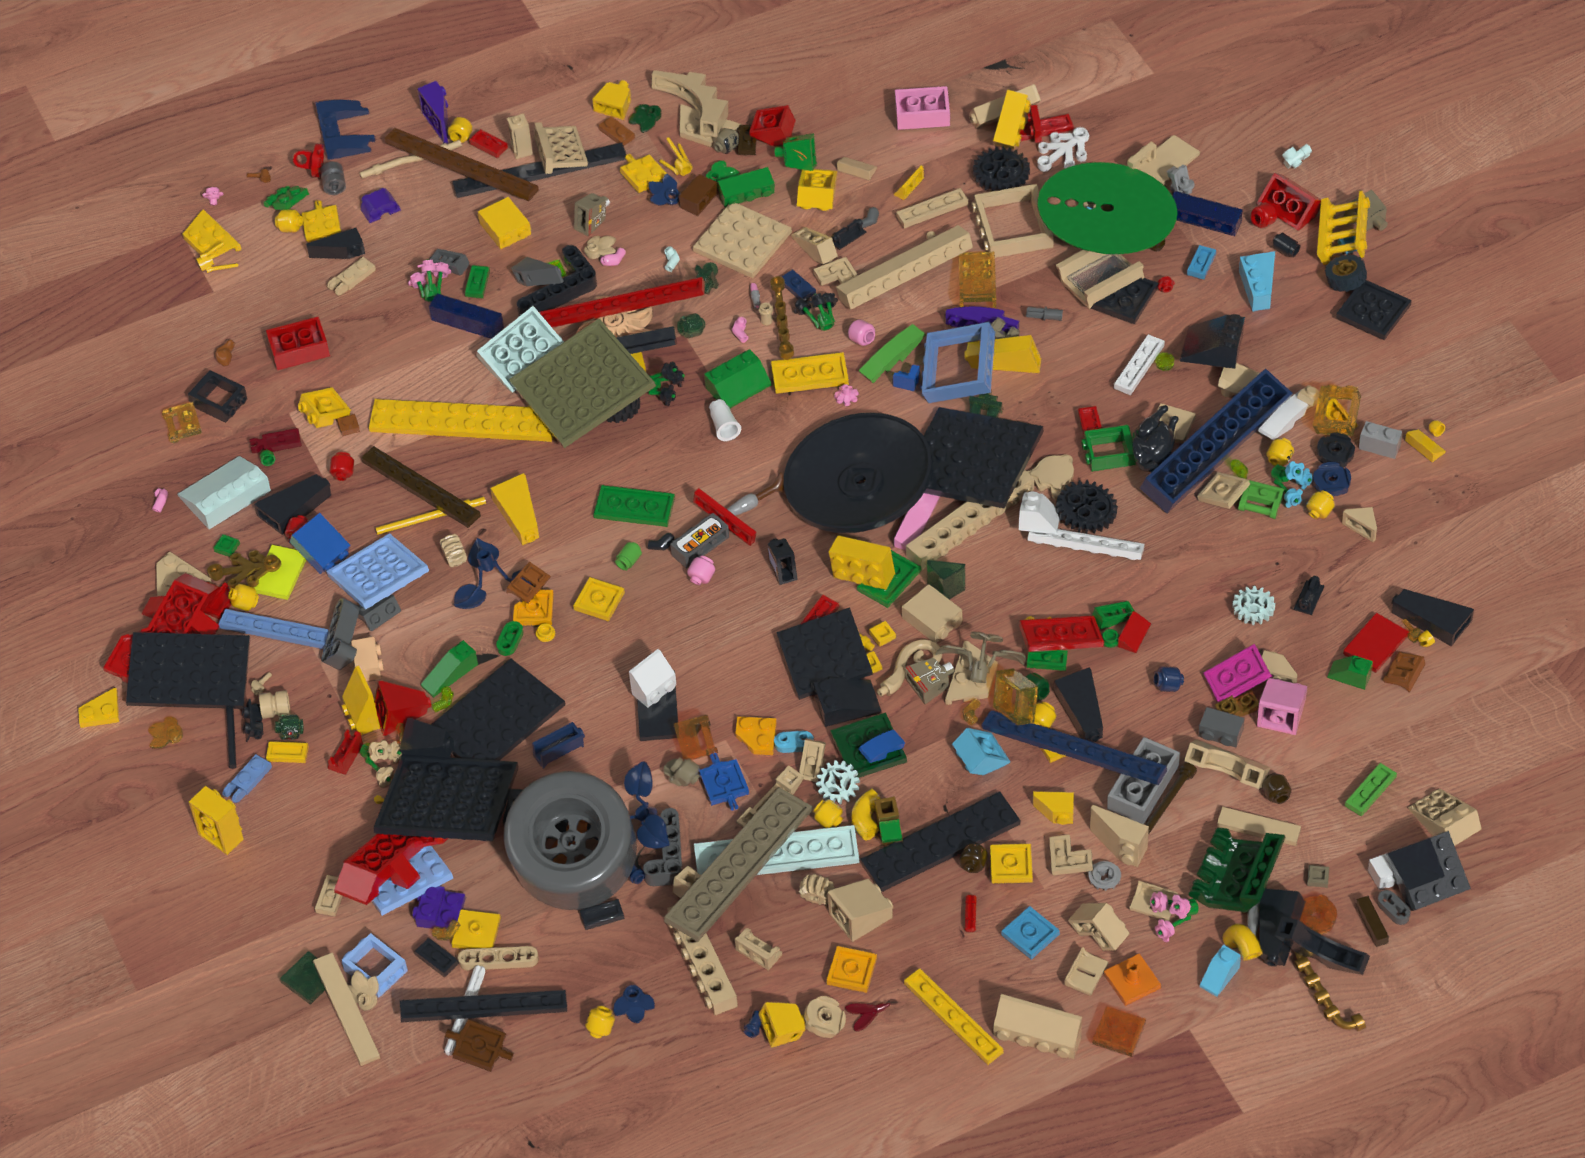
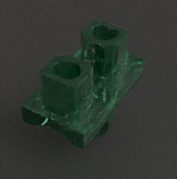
[694,262,719,295]
[968,389,1004,418]

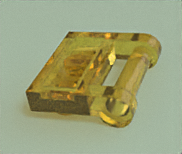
[162,402,202,443]

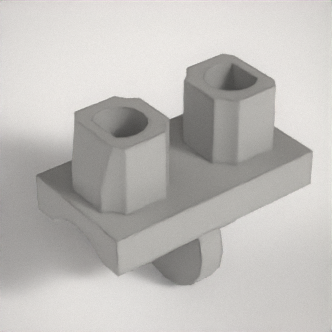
[1167,165,1195,201]

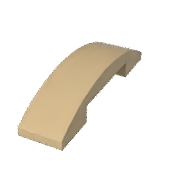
[737,765,804,827]

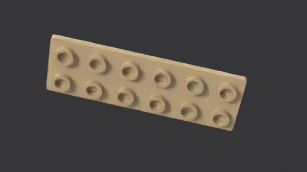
[1127,135,1200,185]

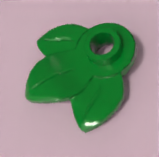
[706,161,740,187]

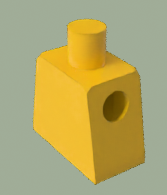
[592,80,631,120]
[759,1002,806,1047]

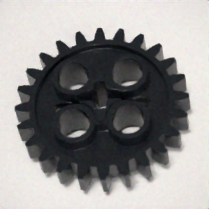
[973,146,1030,192]
[1056,480,1118,534]

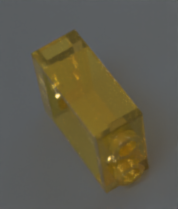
[1312,384,1361,436]
[993,668,1038,725]

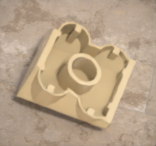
[1218,363,1260,398]

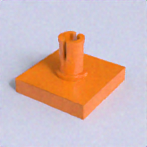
[1104,953,1161,1006]

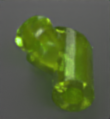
[1230,459,1248,479]
[431,686,454,713]

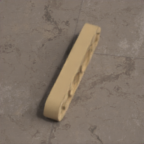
[458,946,539,970]

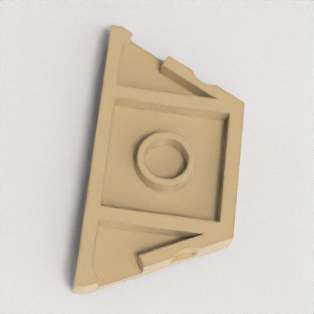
[680,104,741,147]
[945,641,998,705]

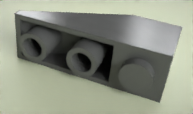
[511,257,564,286]

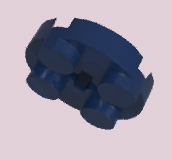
[1313,462,1351,496]

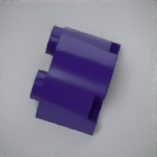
[361,188,401,224]

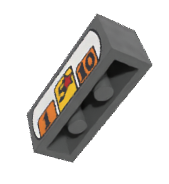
[670,513,729,569]

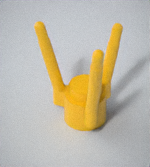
[659,137,693,176]
[196,242,239,273]

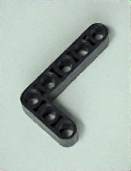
[517,245,597,317]

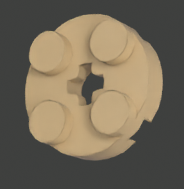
[804,996,846,1038]

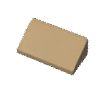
[837,157,877,180]

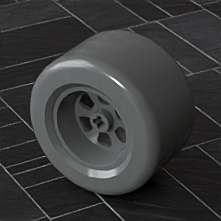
[504,771,637,910]

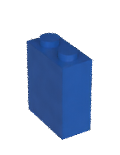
[290,513,351,575]

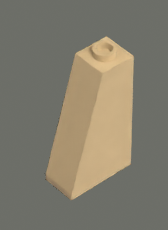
[969,84,1041,128]

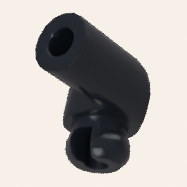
[648,533,675,551]

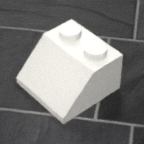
[1019,491,1060,534]
[629,649,676,708]

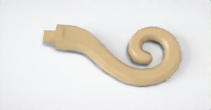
[877,639,942,697]

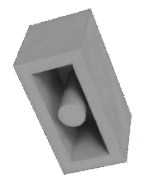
[1359,421,1402,459]

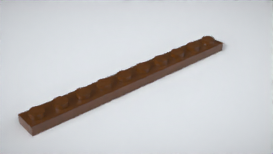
[385,128,539,201]

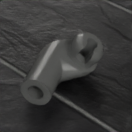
[861,207,879,228]

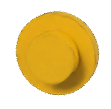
[536,623,555,642]

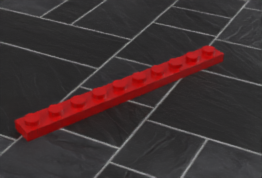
[539,277,705,328]

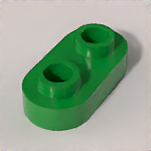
[496,621,524,656]

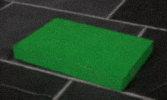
[857,550,922,608]

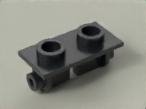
[831,219,867,250]
[1294,576,1325,615]
[242,699,264,742]

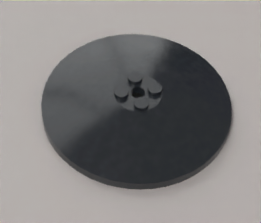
[784,412,933,533]

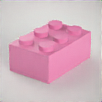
[895,86,950,130]

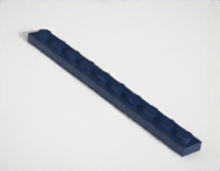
[982,710,1168,785]

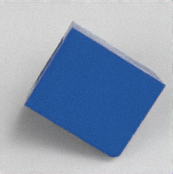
[893,365,920,391]

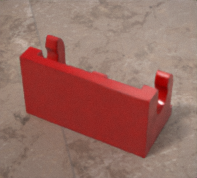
[328,729,363,775]

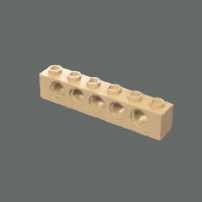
[667,905,738,1015]

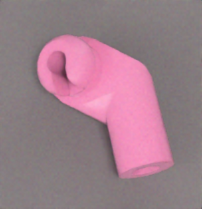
[601,248,626,266]
[152,488,168,513]

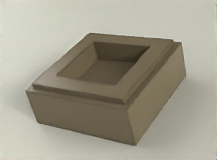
[1307,865,1329,888]

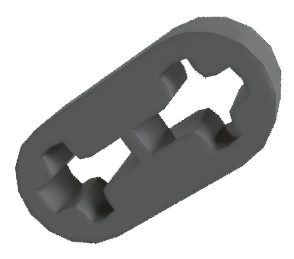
[1377,890,1411,925]

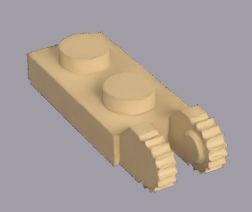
[327,257,376,296]

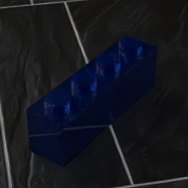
[1173,191,1243,237]
[429,293,504,339]

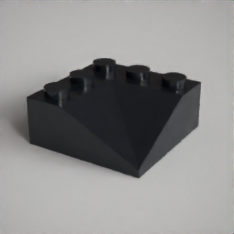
[1386,831,1471,911]

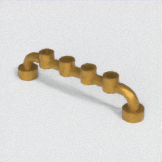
[770,276,794,360]
[1294,951,1366,1031]

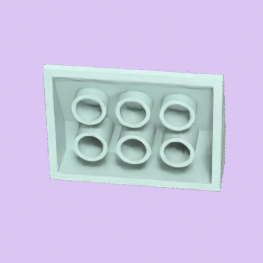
[476,306,564,393]
[178,456,271,529]

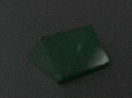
[927,560,966,600]

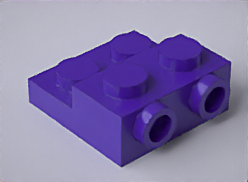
[413,886,466,932]

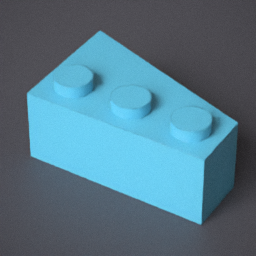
[1239,251,1275,311]

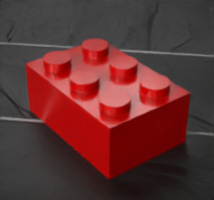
[266,316,330,371]

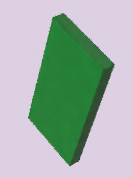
[594,485,675,527]

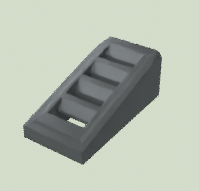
[429,249,470,275]

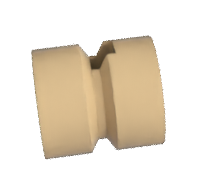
[259,690,290,719]

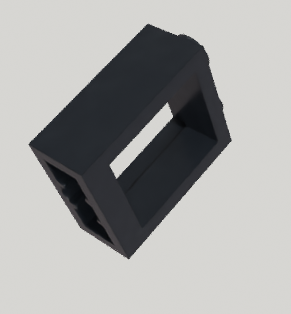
[188,370,248,423]

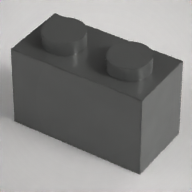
[1198,707,1245,748]

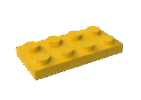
[771,352,849,394]

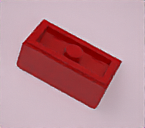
[1118,611,1151,653]

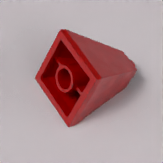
[374,681,431,736]

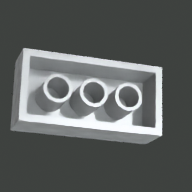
[1107,737,1180,824]

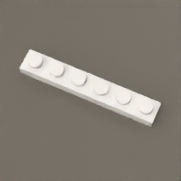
[1028,529,1145,560]

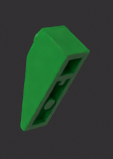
[421,640,478,698]

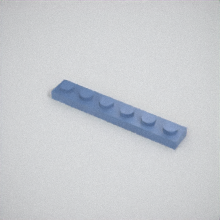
[219,609,329,649]

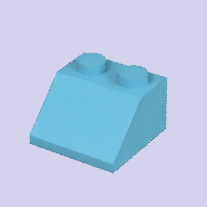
[952,728,1010,775]

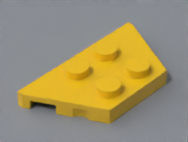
[183,210,241,256]

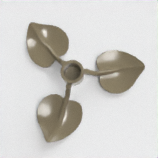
[936,632,1026,683]

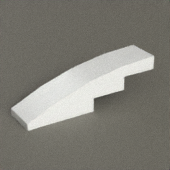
[1258,389,1311,440]

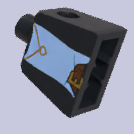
[767,538,798,585]

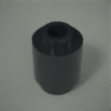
[1273,233,1301,257]

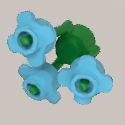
[1271,461,1312,508]

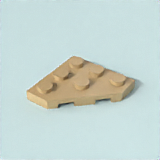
[156,552,212,596]

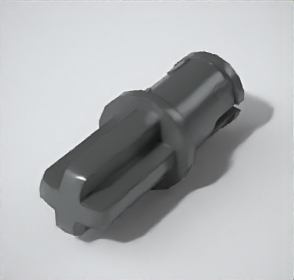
[1026,306,1063,321]

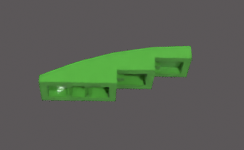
[859,324,926,383]

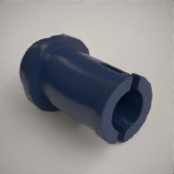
[629,865,645,884]
[744,1010,762,1038]

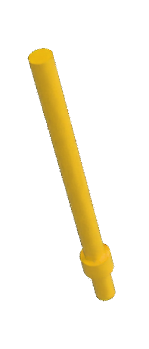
[375,497,486,535]

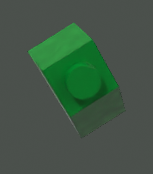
[1327,655,1373,690]

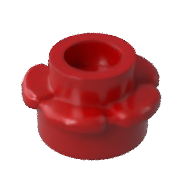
[1158,276,1175,293]

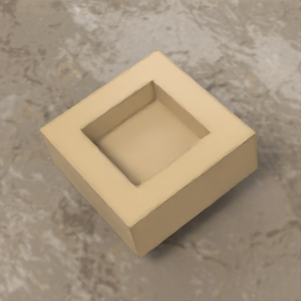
[1297,385,1324,407]

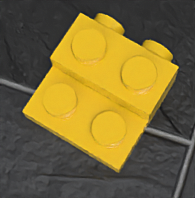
[298,387,351,428]

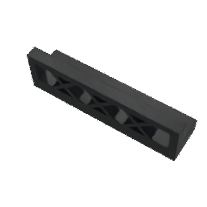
[616,326,677,354]

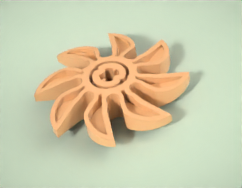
[576,296,653,337]

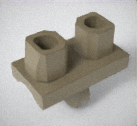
[990,317,1020,339]

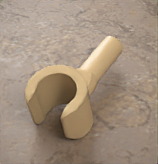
[251,672,272,695]

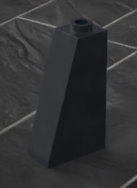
[254,474,332,535]
[1391,589,1474,646]
[1054,667,1103,742]
[1259,888,1306,967]

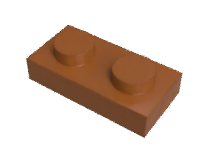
[598,116,635,146]

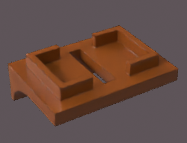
[506,561,551,603]
[1383,652,1425,693]

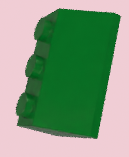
[704,349,772,408]

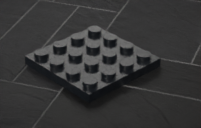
[776,607,873,700]

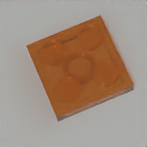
[1092,1006,1146,1057]

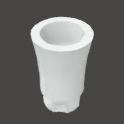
[709,399,741,441]

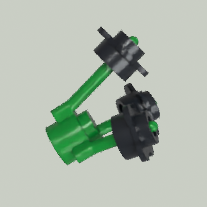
[794,293,838,331]
[649,361,685,406]

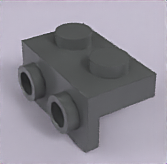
[358,594,401,631]

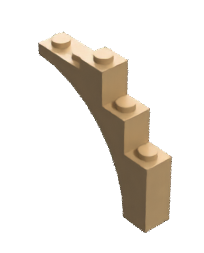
[652,70,728,137]

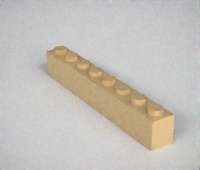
[836,225,973,310]

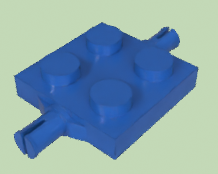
[699,753,749,811]

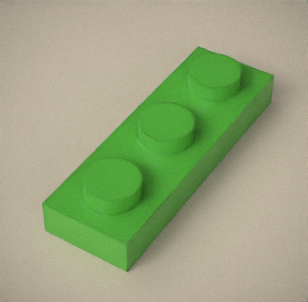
[1345,763,1397,817]

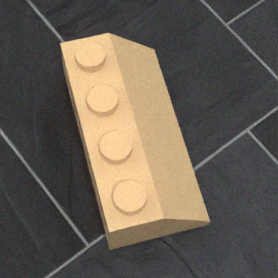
[994,994,1082,1059]

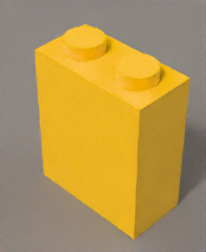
[478,197,531,250]

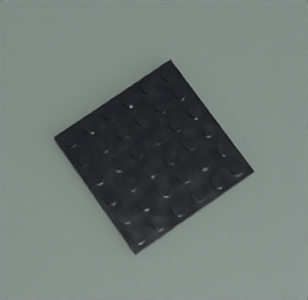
[924,407,1044,509]
[374,755,518,841]

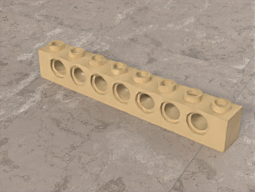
[906,469,1034,570]

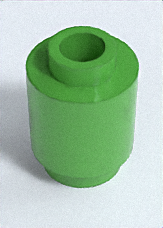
[615,542,642,570]

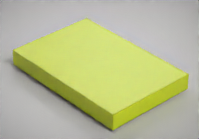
[253,545,306,600]

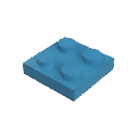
[1001,906,1060,960]

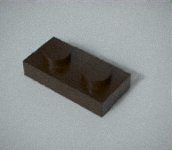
[738,125,757,155]

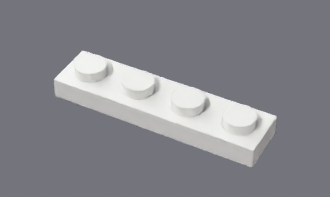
[1114,334,1165,395]

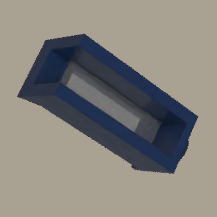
[532,722,585,769]

